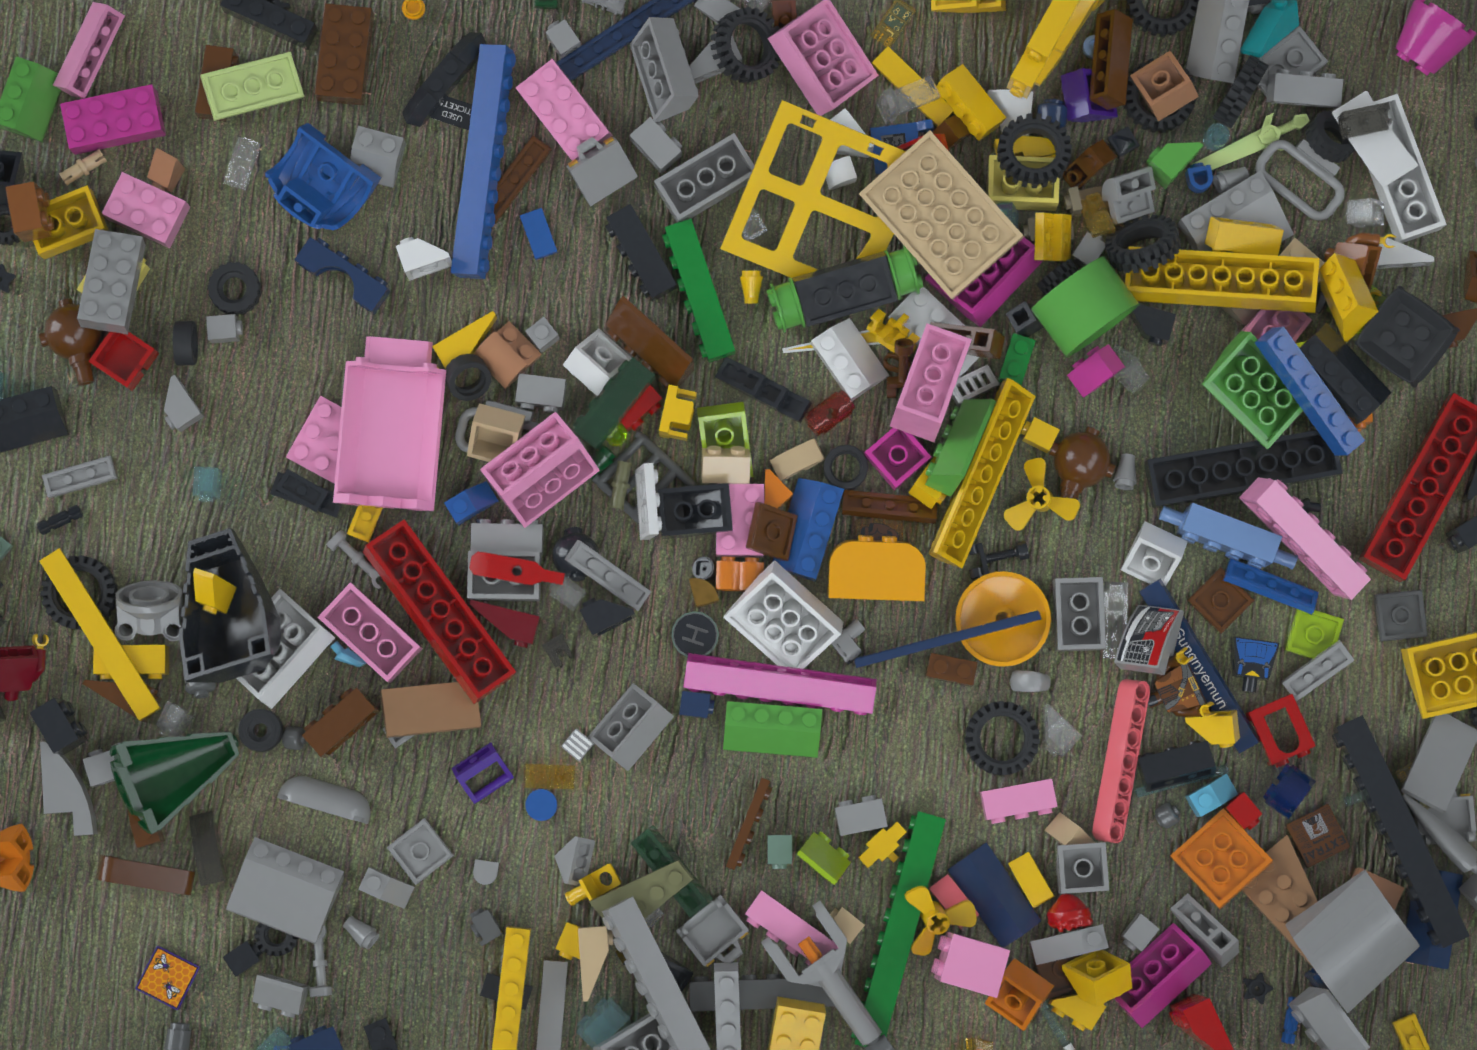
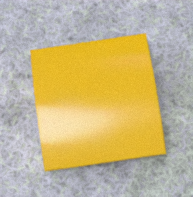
[1034,213,1072,262]

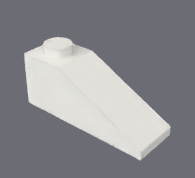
[1376,238,1434,269]

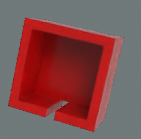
[88,331,159,392]

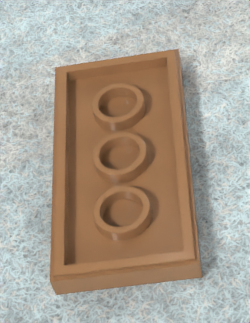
[380,682,481,738]

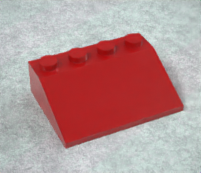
[1168,994,1234,1050]

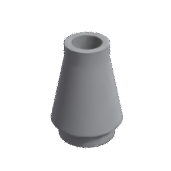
[1213,167,1249,193]
[1113,454,1137,490]
[343,916,379,950]

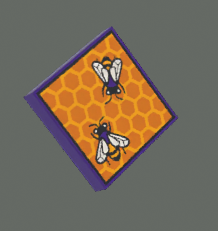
[135,945,201,1010]

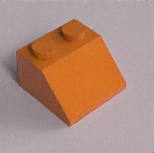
[984,958,1054,1031]

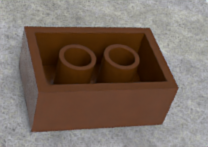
[302,688,380,758]

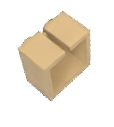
[467,403,525,462]

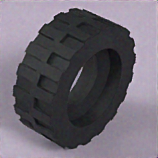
[1305,110,1355,163]
[207,262,262,316]

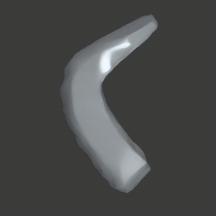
[1010,670,1051,692]

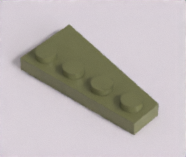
[589,860,694,919]

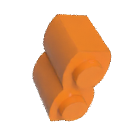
[715,557,764,592]

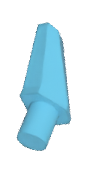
[330,641,366,667]

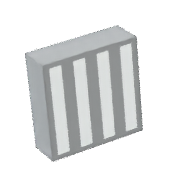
[561,729,594,762]

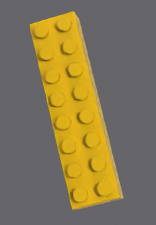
[1125,246,1320,313]

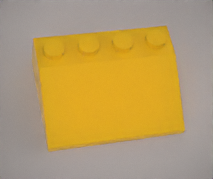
[1401,632,1477,719]

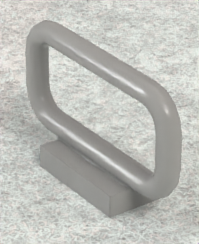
[1255,139,1345,221]
[455,400,539,453]

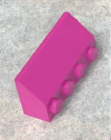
[1113,923,1212,1028]

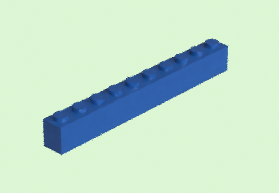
[451,44,516,279]

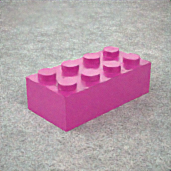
[60,84,166,155]

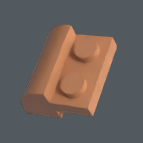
[474,321,542,389]

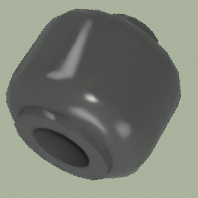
[282,726,307,750]
[1155,802,1180,829]

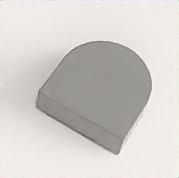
[473,859,499,885]

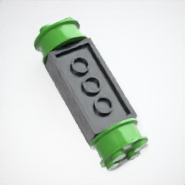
[766,245,924,333]

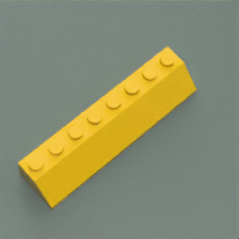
[929,378,1036,568]

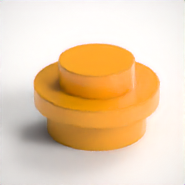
[402,0,425,20]

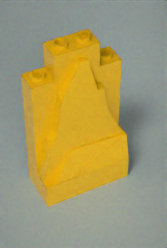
[1007,0,1105,99]

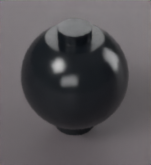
[552,527,599,582]

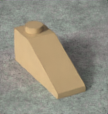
[578,926,614,1002]

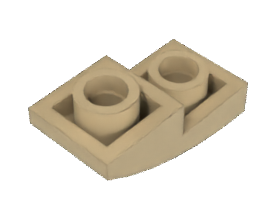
[770,439,825,481]

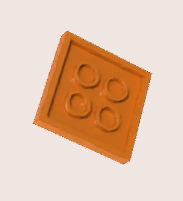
[1170,808,1273,910]

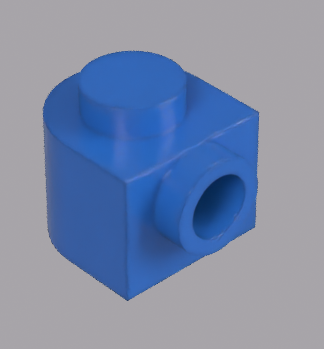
[1185,163,1213,193]

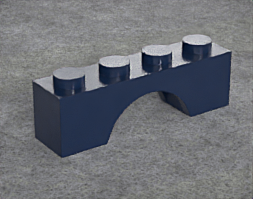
[294,237,390,315]

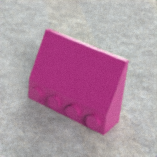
[925,237,1043,327]

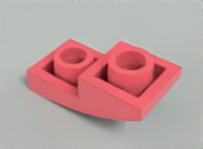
[929,874,979,930]

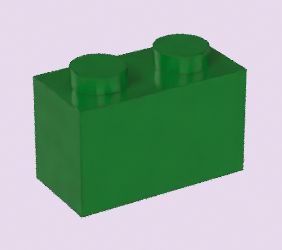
[997,333,1036,385]

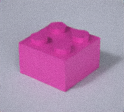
[864,428,931,491]

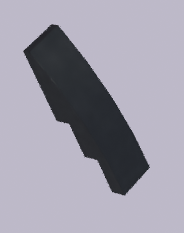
[715,357,812,424]

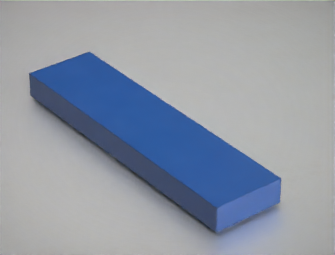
[1223,558,1319,614]

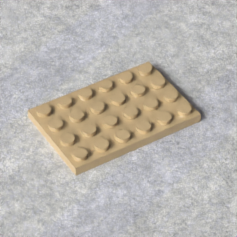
[859,131,1024,300]

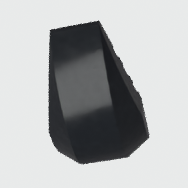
[179,528,281,683]

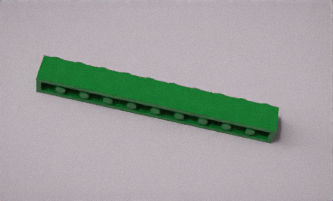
[850,811,946,1047]

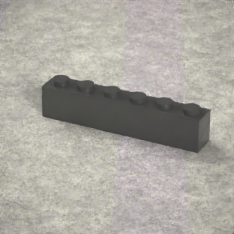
[689,973,834,1011]

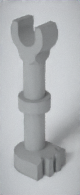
[326,529,381,589]
[309,925,332,997]

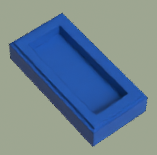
[520,208,558,260]

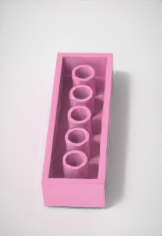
[1239,477,1371,600]

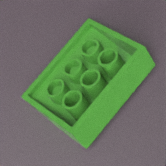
[1202,331,1303,449]

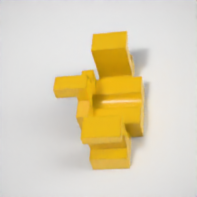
[866,308,920,357]
[859,822,907,868]

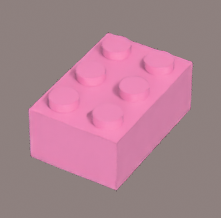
[102,172,190,248]
[716,484,764,557]

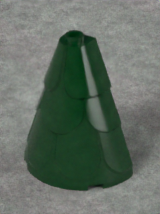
[110,732,240,834]

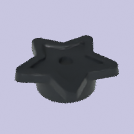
[0,264,16,293]
[1243,973,1273,1004]

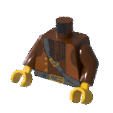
[1148,647,1217,718]

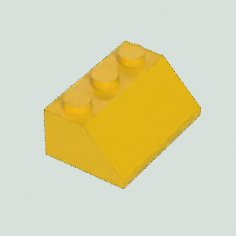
[1319,253,1379,342]

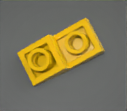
[1008,852,1055,908]

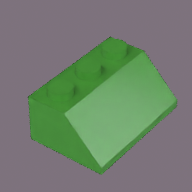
[0,56,62,143]

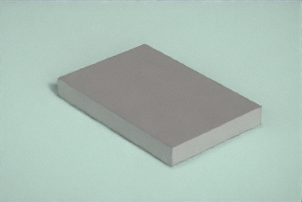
[1257,26,1328,105]

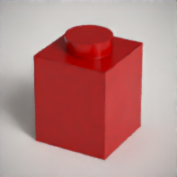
[1222,792,1262,830]

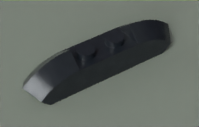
[402,32,486,127]

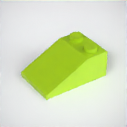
[697,402,754,477]
[796,831,851,885]

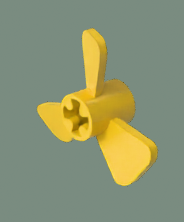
[1004,458,1080,531]
[905,886,977,956]

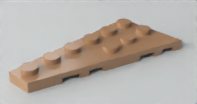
[1241,835,1318,967]

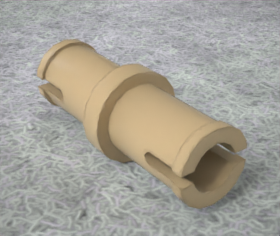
[59,149,107,186]

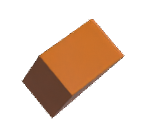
[764,469,793,509]

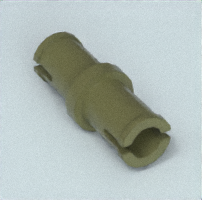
[609,461,632,510]

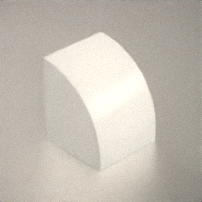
[826,155,857,190]

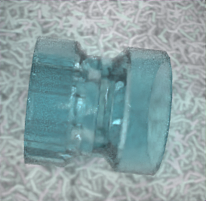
[1203,123,1230,151]

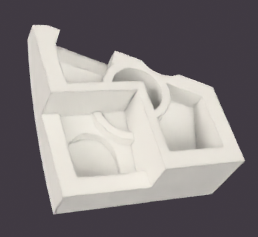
[987,90,1033,136]

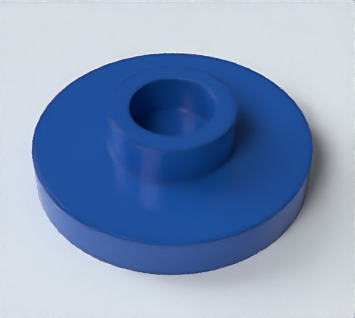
[525,789,557,821]

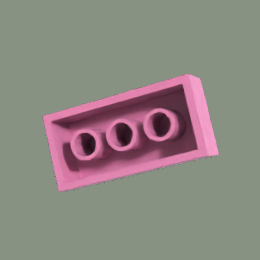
[516,59,613,161]
[318,583,423,683]

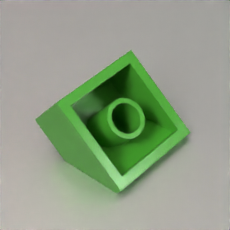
[1146,142,1203,189]

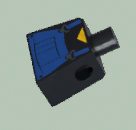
[1231,637,1280,693]

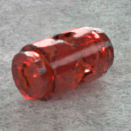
[804,390,855,436]

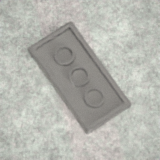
[1400,714,1477,814]

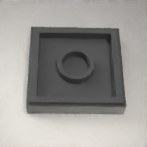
[1373,590,1428,642]

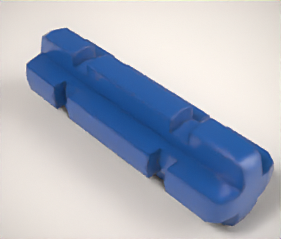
[1281,996,1298,1044]

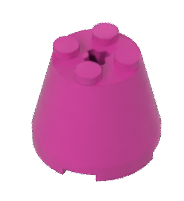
[1395,0,1477,76]

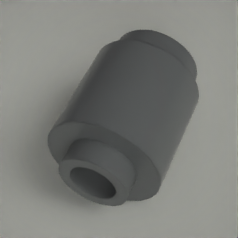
[165,1022,192,1050]

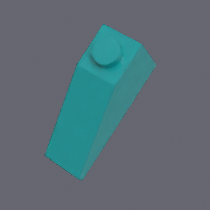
[1240,0,1299,58]

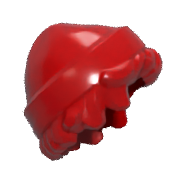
[1047,893,1093,933]

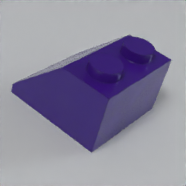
[1061,68,1118,123]

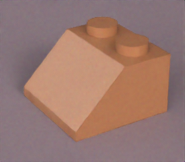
[1130,51,1199,122]

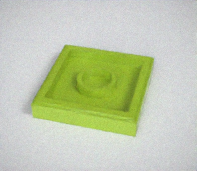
[1284,609,1344,659]

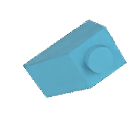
[1185,773,1238,817]

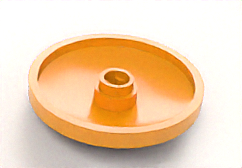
[955,571,1051,667]

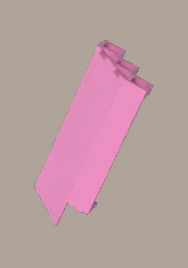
[333,336,446,511]

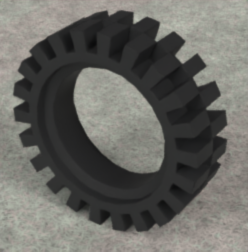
[1126,0,1198,37]
[711,7,781,83]
[1213,55,1269,129]
[1123,57,1197,133]
[997,113,1072,188]
[1105,215,1181,273]
[40,555,118,630]
[965,701,1040,776]

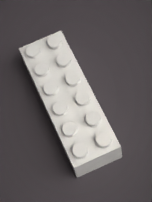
[1368,94,1447,243]

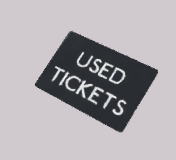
[431,96,472,130]

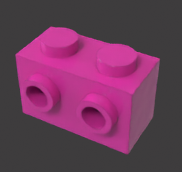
[1067,344,1125,398]

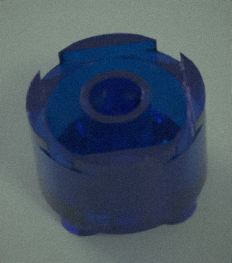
[1263,764,1316,820]

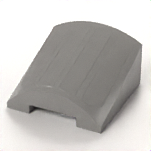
[1285,870,1420,1013]

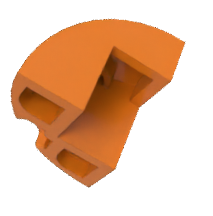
[0,824,34,892]

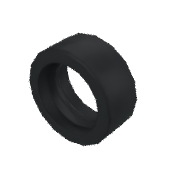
[172,321,198,366]
[445,354,491,401]
[823,445,868,490]

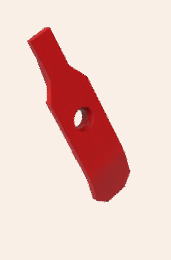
[469,551,565,585]

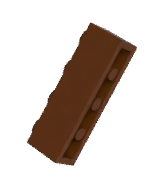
[1089,9,1133,110]

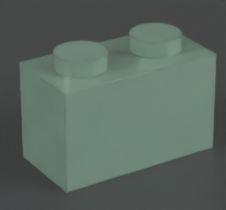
[767,835,792,869]

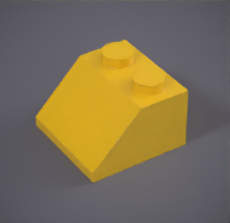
[1062,950,1132,1007]

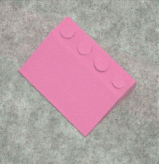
[767,0,879,116]

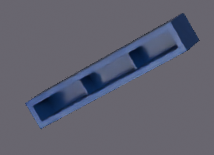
[1254,327,1365,456]

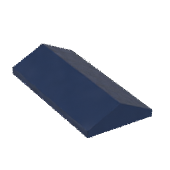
[947,843,1041,948]
[1404,870,1463,969]

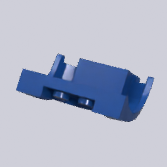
[265,123,381,230]

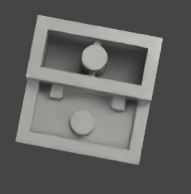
[1102,166,1156,224]

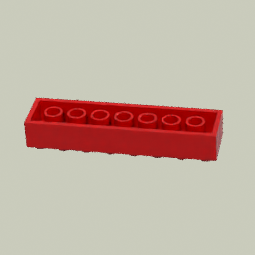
[1358,393,1477,582]
[363,519,516,704]

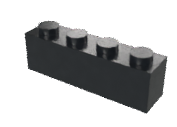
[220,0,318,50]
[605,204,677,302]

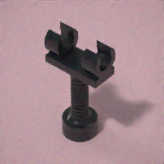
[968,540,1029,579]

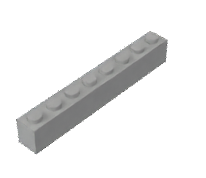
[602,897,710,1050]

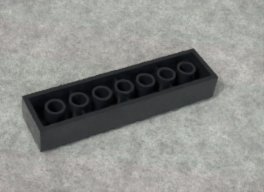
[1144,430,1343,509]

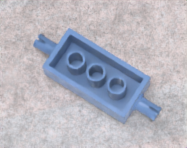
[1159,503,1298,569]

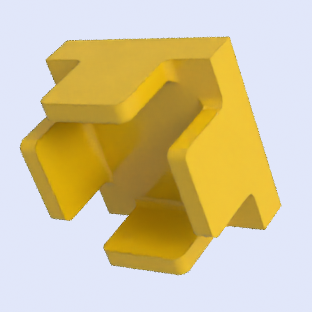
[659,385,697,441]

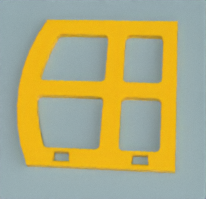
[720,100,906,278]

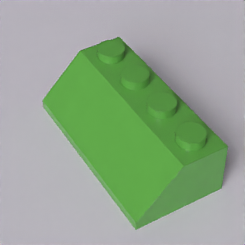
[925,399,996,497]
[723,701,822,758]

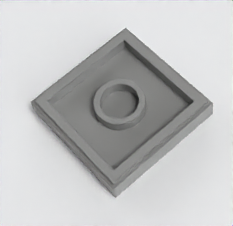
[387,818,454,885]

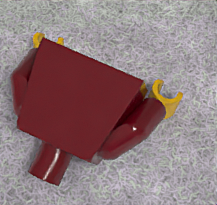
[0,634,49,701]

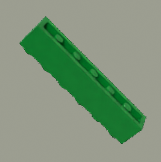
[662,219,735,363]

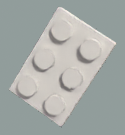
[635,463,662,540]

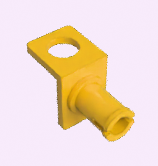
[565,863,621,906]

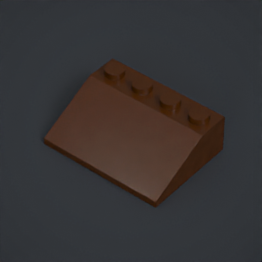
[605,296,694,389]

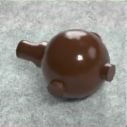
[39,298,103,386]
[1049,427,1116,499]

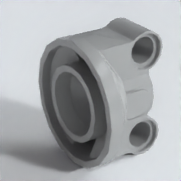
[115,580,183,641]

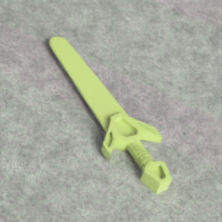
[1189,113,1310,170]

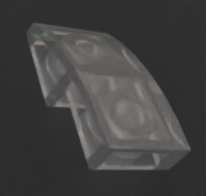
[223,136,261,191]

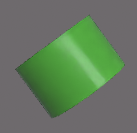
[1031,256,1139,358]

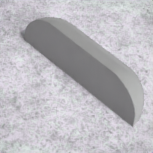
[277,776,371,824]

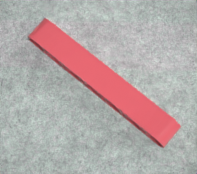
[1092,679,1150,843]

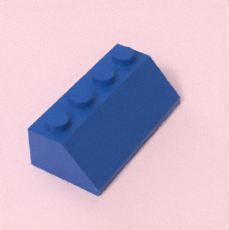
[772,478,844,582]

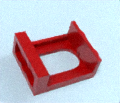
[1245,694,1316,768]

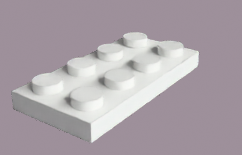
[888,287,980,378]

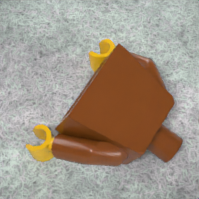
[1324,232,1397,305]

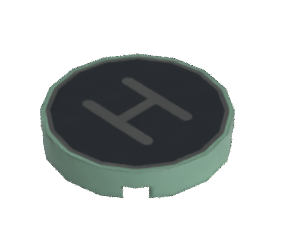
[671,611,719,658]

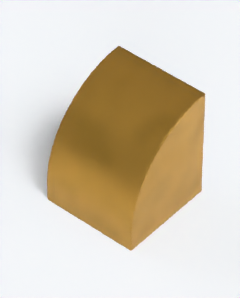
[689,578,719,608]

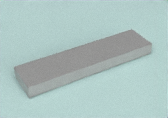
[565,540,651,611]
[536,960,568,1050]

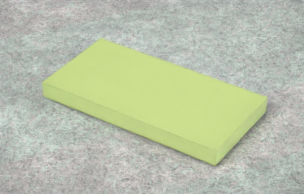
[200,52,304,121]

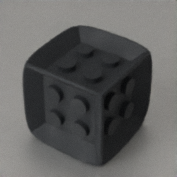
[1354,285,1460,388]

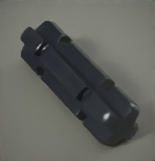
[37,505,83,535]

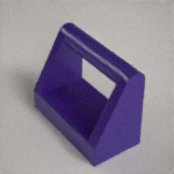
[451,742,514,804]

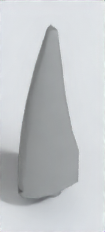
[1402,794,1477,874]

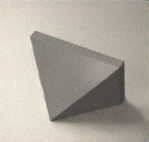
[554,836,595,886]

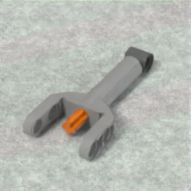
[761,900,895,1050]

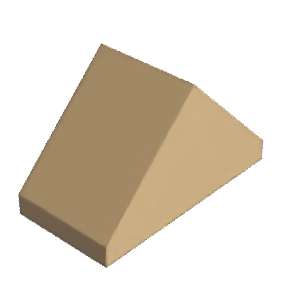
[1044,812,1095,845]

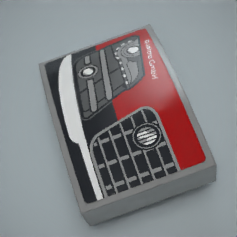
[1114,605,1184,675]

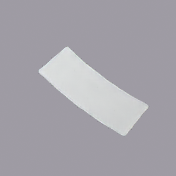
[1332,91,1418,187]

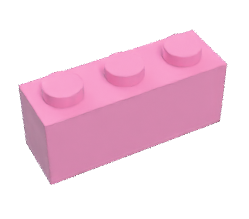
[980,779,1057,824]

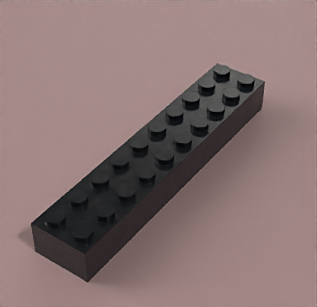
[1332,715,1470,948]

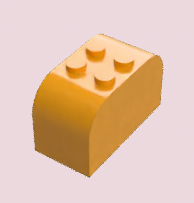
[827,535,926,601]

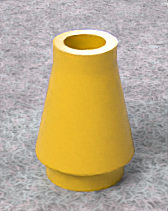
[740,271,763,304]

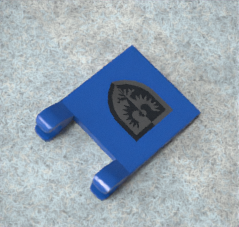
[870,119,934,174]

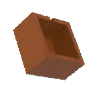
[6,181,54,242]

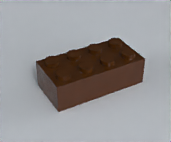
[315,3,375,106]

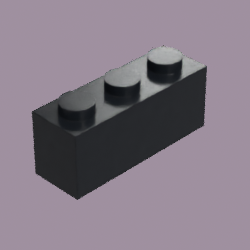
[1138,740,1216,793]

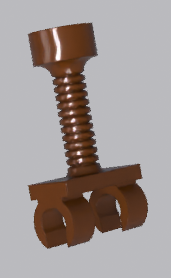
[886,338,914,398]

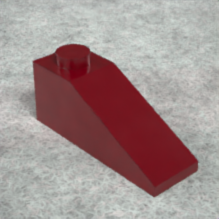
[469,599,541,648]

